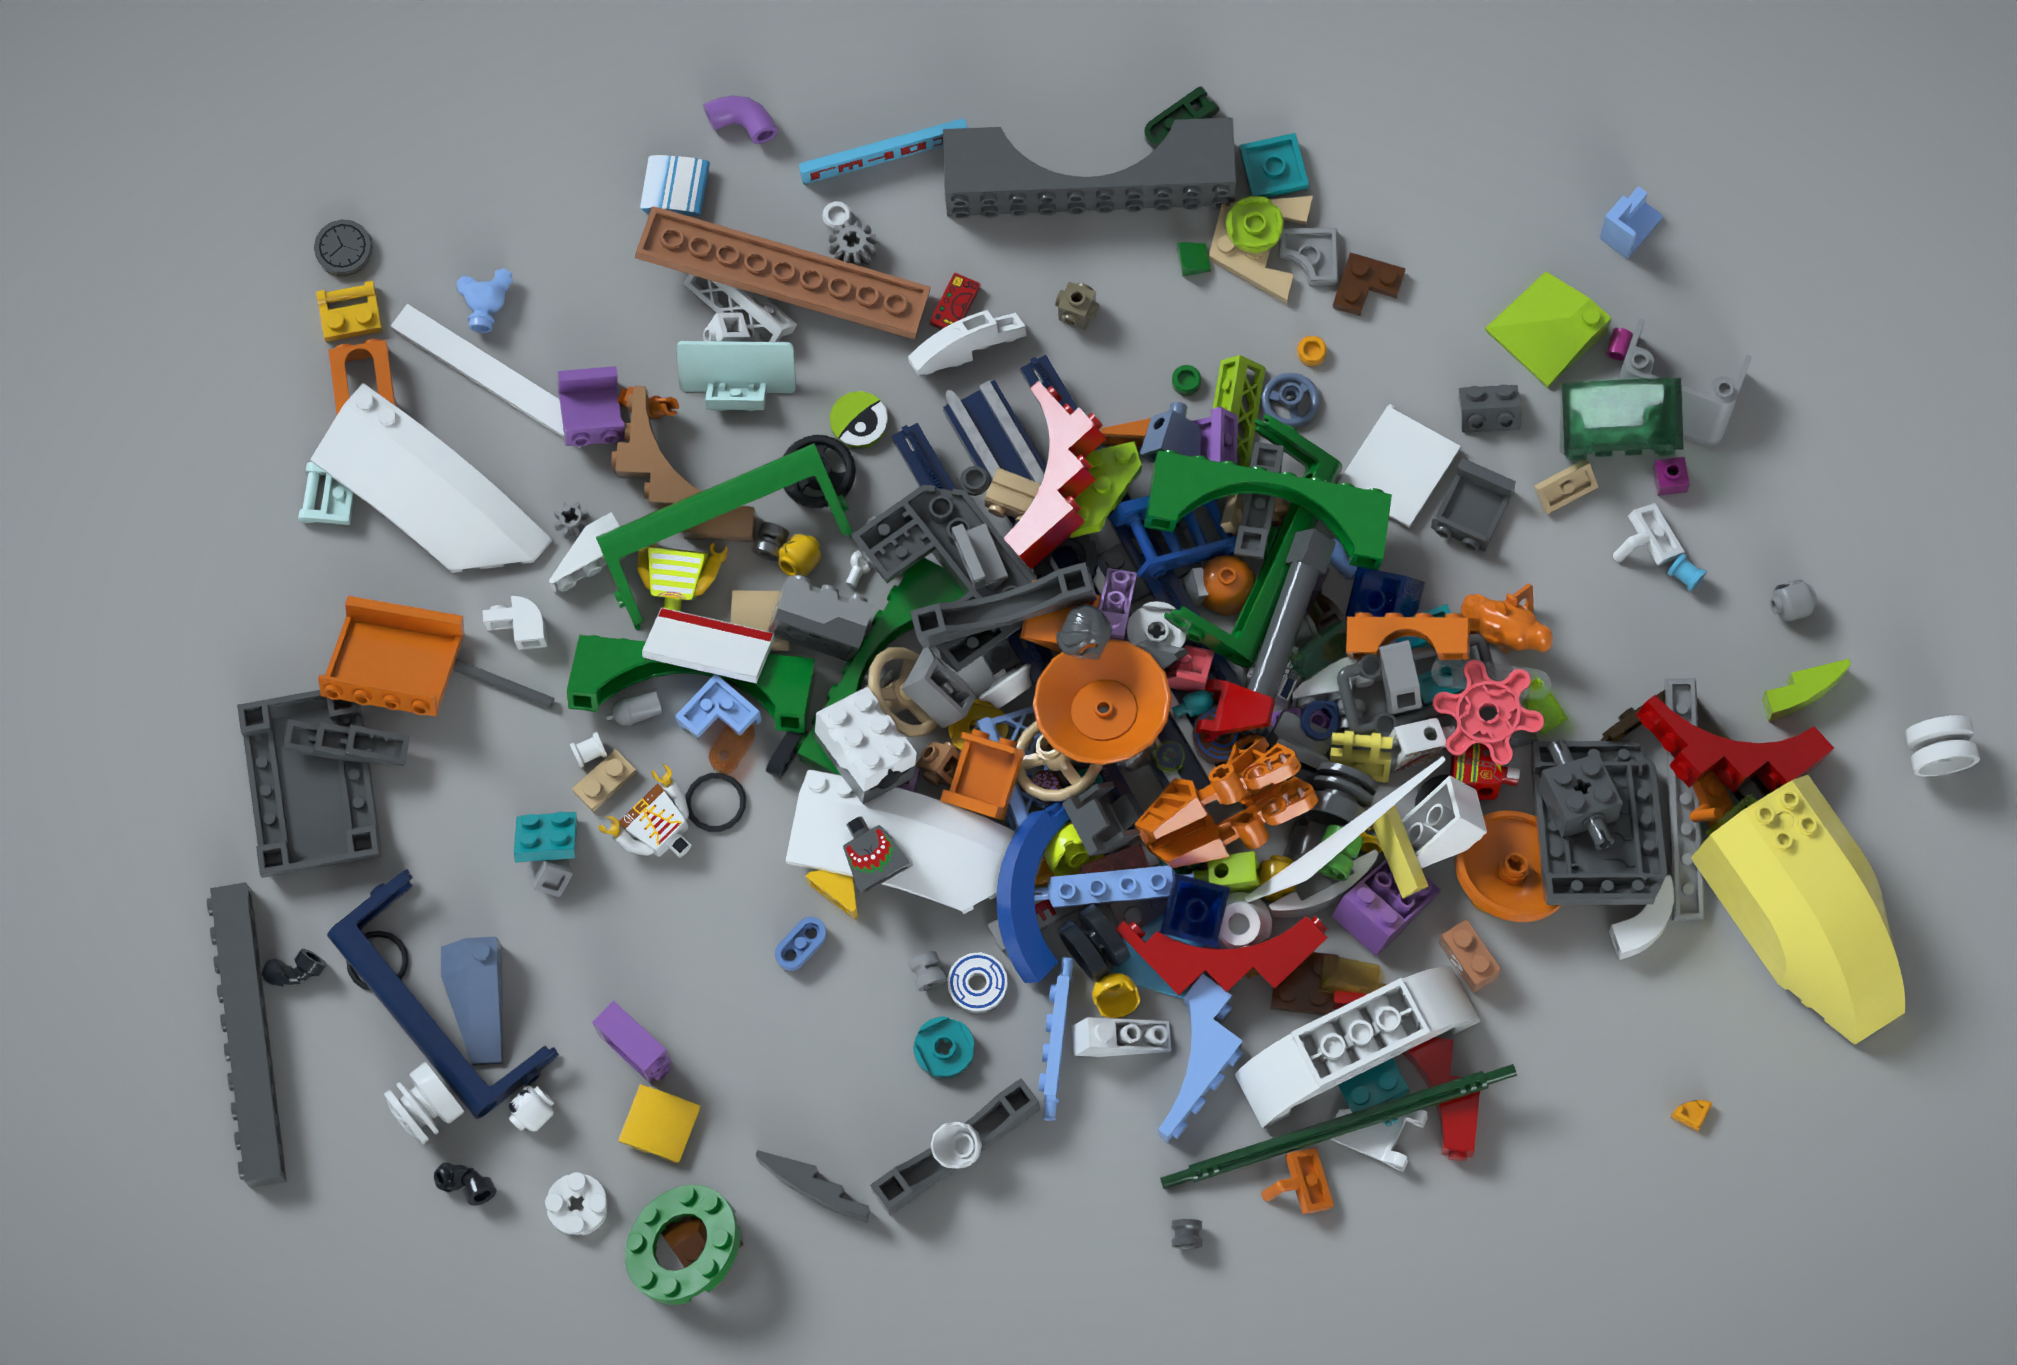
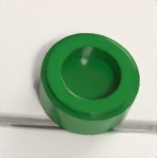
[1172,365,1201,396]

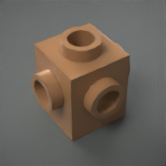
[916,741,961,787]

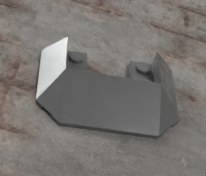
[851,484,1036,673]

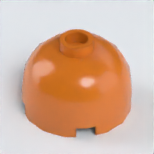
[1202,555,1255,616]

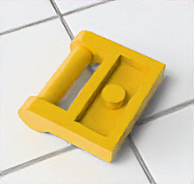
[316,280,383,342]

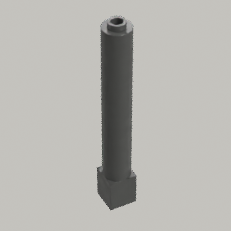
[1239,528,1336,736]

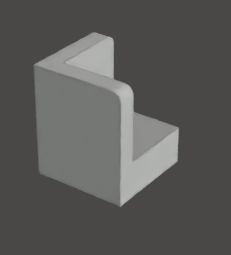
[527,859,574,897]

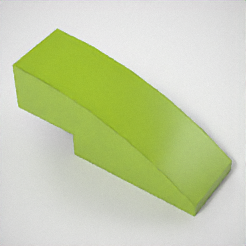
[1762,659,1851,722]

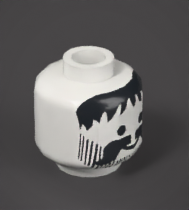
[509,1086,554,1132]

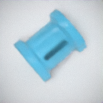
[1667,553,1707,592]

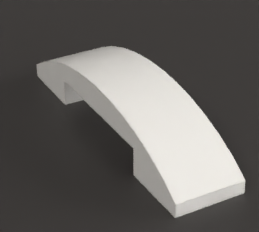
[1268,849,1378,918]

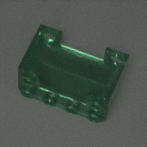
[1560,377,1684,460]

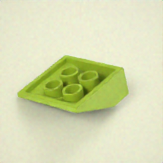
[1485,271,1612,388]

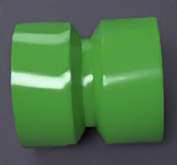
[1318,825,1364,881]

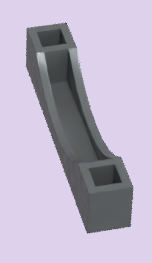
[910,562,1097,648]
[870,1078,1040,1216]

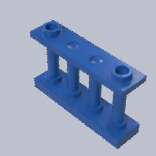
[1110,496,1237,578]

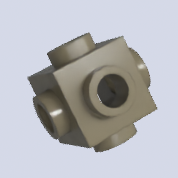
[1055,282,1099,330]

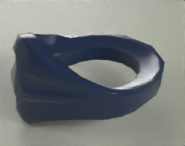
[1300,700,1340,741]

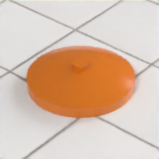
[1455,810,1562,922]

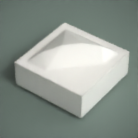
[1183,567,1209,606]

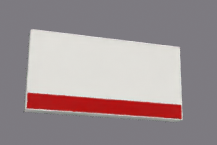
[642,607,775,683]

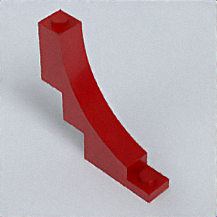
[1116,915,1328,995]
[1332,990,1480,1161]

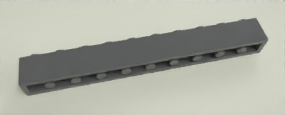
[207,882,287,1188]

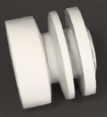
[384,1062,464,1144]

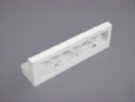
[683,274,798,342]

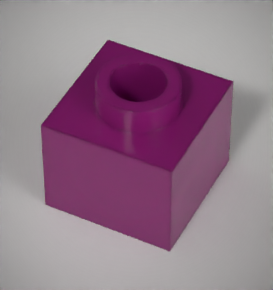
[1653,457,1689,496]

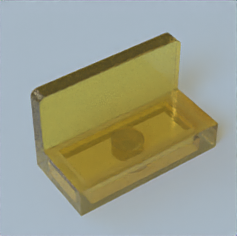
[1319,954,1388,994]

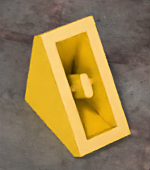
[805,870,858,920]

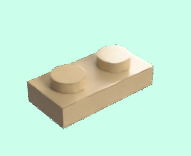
[1534,459,1598,514]
[572,749,637,812]

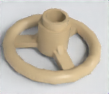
[868,647,938,737]
[1016,721,1103,802]

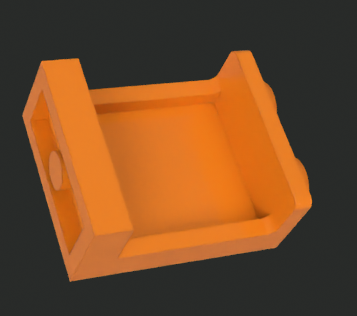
[940,729,1025,820]

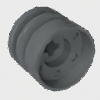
[1303,762,1379,827]

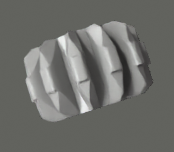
[828,219,877,266]

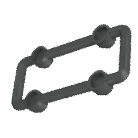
[1337,634,1498,737]

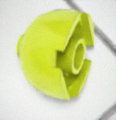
[1044,821,1104,877]

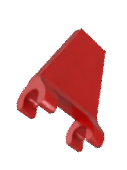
[1195,679,1275,742]

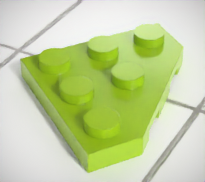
[1070,441,1142,538]

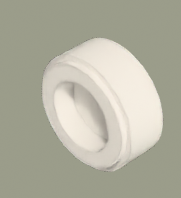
[822,201,852,232]

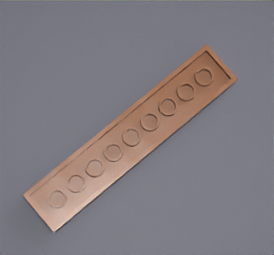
[635,206,931,340]

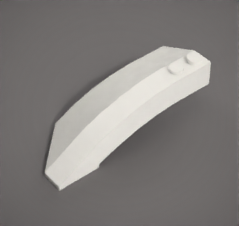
[310,383,552,573]
[786,770,1044,914]

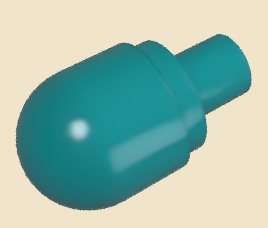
[1172,690,1214,718]

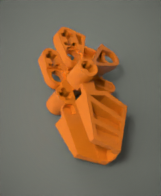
[1134,734,1319,868]

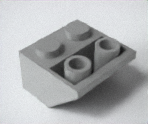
[901,647,976,728]

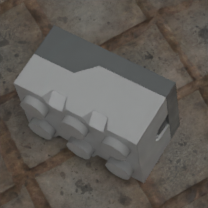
[767,575,873,661]

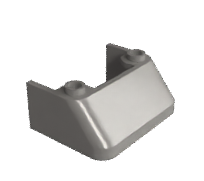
[1611,318,1752,447]

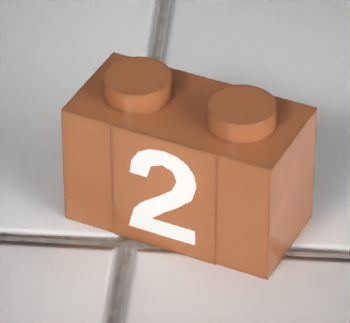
[1439,919,1501,993]

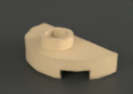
[1220,494,1244,537]

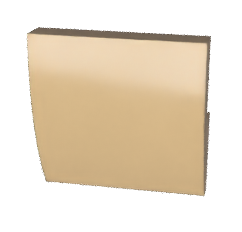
[731,590,790,651]

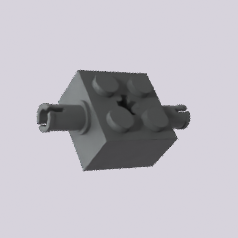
[1538,739,1623,850]

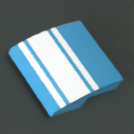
[640,156,710,216]

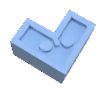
[1600,186,1662,259]
[675,674,762,738]

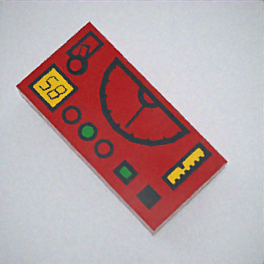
[929,272,981,330]

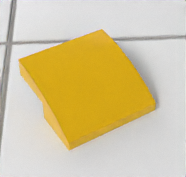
[618,1084,701,1164]

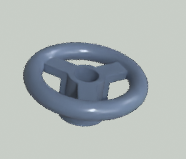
[1261,373,1320,428]

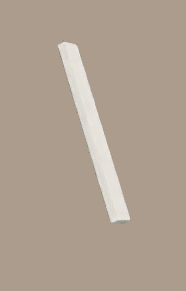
[390,304,581,448]

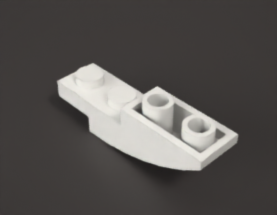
[908,310,1027,375]
[1291,657,1383,709]

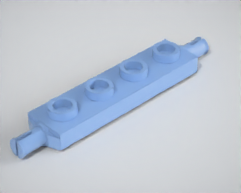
[1034,866,1195,909]
[1038,957,1074,1121]

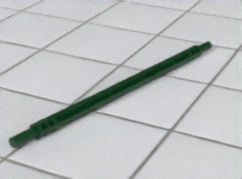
[1160,1064,1517,1189]

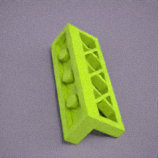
[1212,355,1266,467]

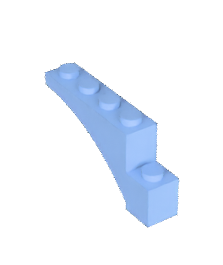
[1158,973,1244,1143]

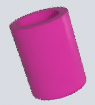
[1606,328,1633,361]

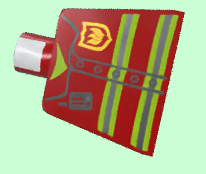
[1450,743,1520,800]

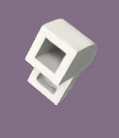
[482,596,548,650]

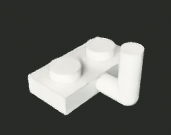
[1613,503,1685,565]

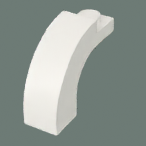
[1609,875,1674,960]

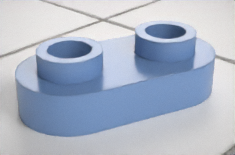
[775,917,827,971]

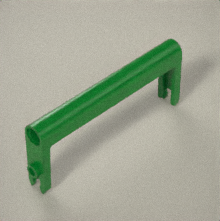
[1164,414,1343,668]
[596,443,853,631]

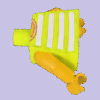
[637,543,728,612]

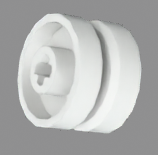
[1905,715,1980,777]

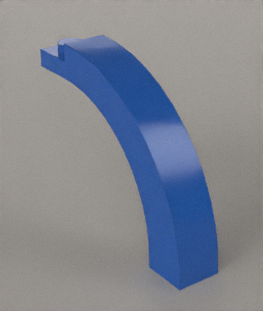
[997,801,1070,983]

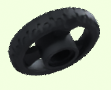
[783,435,856,509]

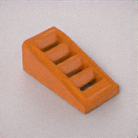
[1101,418,1151,447]

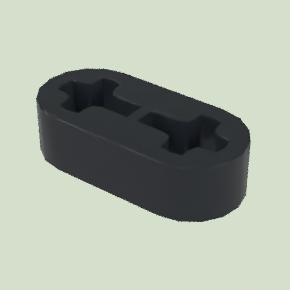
[766,731,808,779]

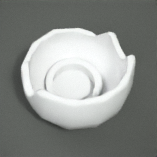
[931,1122,982,1169]

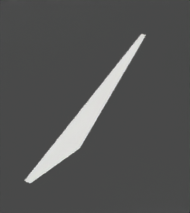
[1244,756,1446,903]

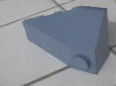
[441,937,503,1065]

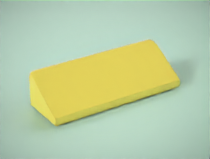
[1372,805,1429,899]

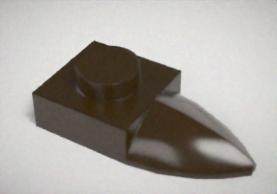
[1307,591,1347,648]

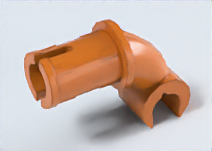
[617,386,679,419]

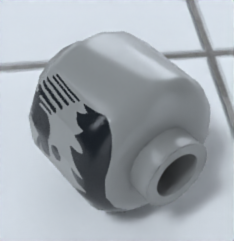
[1770,580,1817,622]

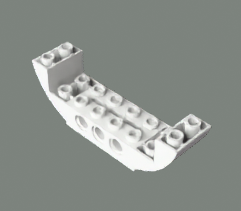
[1235,966,1480,1129]

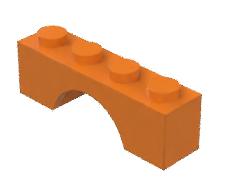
[1346,613,1470,660]

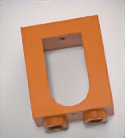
[328,339,398,415]

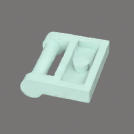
[298,462,355,525]

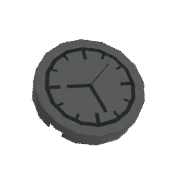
[314,219,373,276]

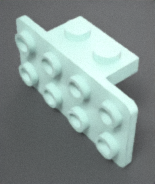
[676,341,796,411]

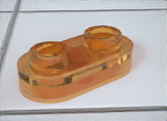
[709,724,755,774]

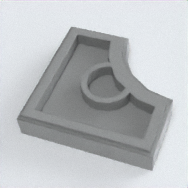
[1279,228,1338,286]

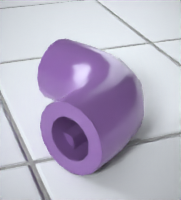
[703,95,778,144]

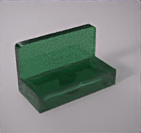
[1289,620,1347,682]

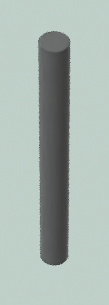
[453,659,555,709]

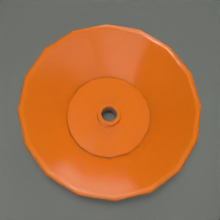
[1033,639,1172,765]

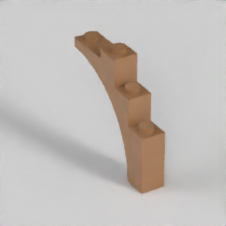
[611,386,757,542]

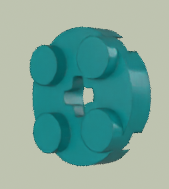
[913,1016,975,1079]

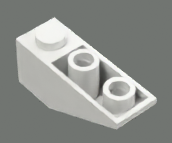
[549,512,626,593]
[1071,1017,1172,1057]

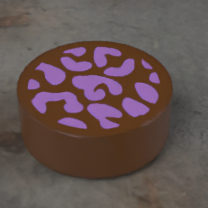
[1031,770,1061,802]

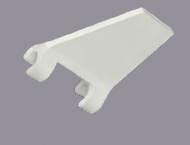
[1330,1109,1428,1172]

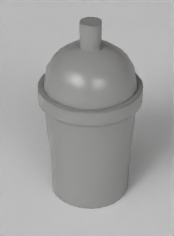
[606,691,663,727]

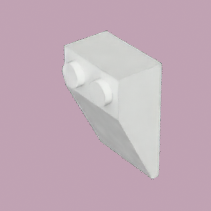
[1402,776,1487,868]

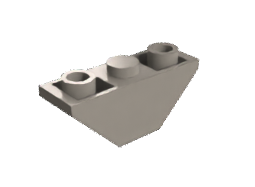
[1379,640,1422,714]

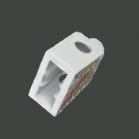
[1384,718,1456,773]

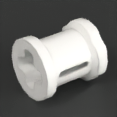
[570,732,607,768]

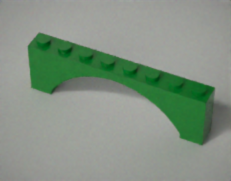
[1144,450,1392,570]
[796,557,964,776]
[567,635,815,733]

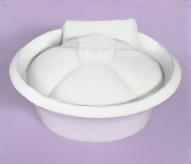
[979,664,1032,709]
[1208,892,1272,949]

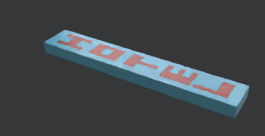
[799,118,968,185]

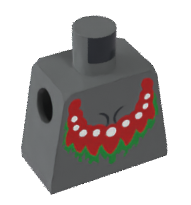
[843,816,913,894]

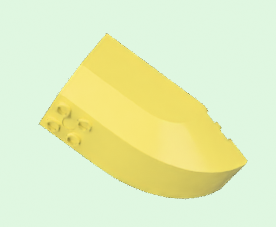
[1691,775,1905,1045]

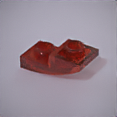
[1080,843,1149,874]

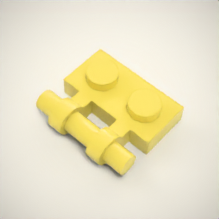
[1330,730,1393,782]

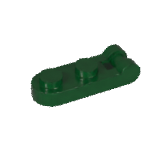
[1144,86,1220,149]

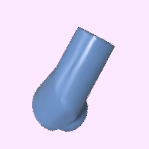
[1330,538,1359,580]

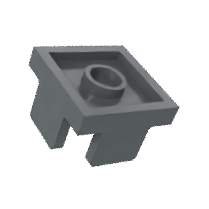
[1062,781,1141,856]

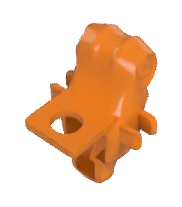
[1460,583,1553,655]

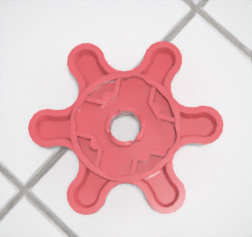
[1433,660,1544,765]

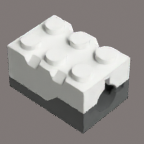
[814,686,917,804]

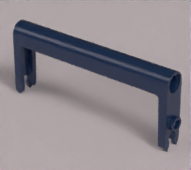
[327,869,559,1119]

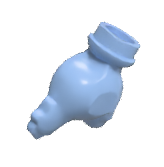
[457,268,513,333]

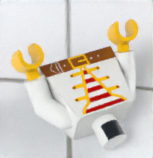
[598,763,692,858]

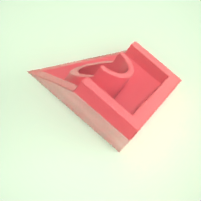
[1165,645,1215,693]

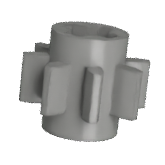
[554,502,590,539]

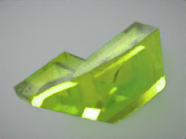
[1523,672,1568,735]

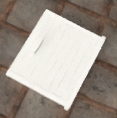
[1337,404,1461,528]

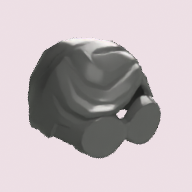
[1056,604,1112,660]

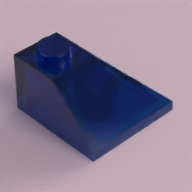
[1345,567,1425,620]
[1160,873,1230,947]

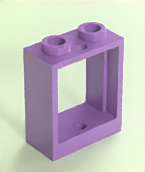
[592,1000,672,1084]

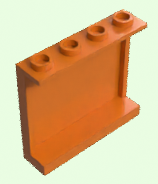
[318,596,465,717]

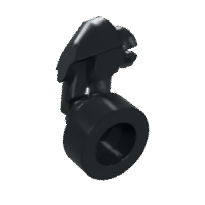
[262,948,327,987]
[434,1163,497,1206]

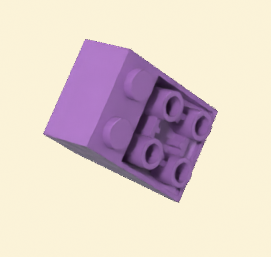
[1331,859,1441,956]

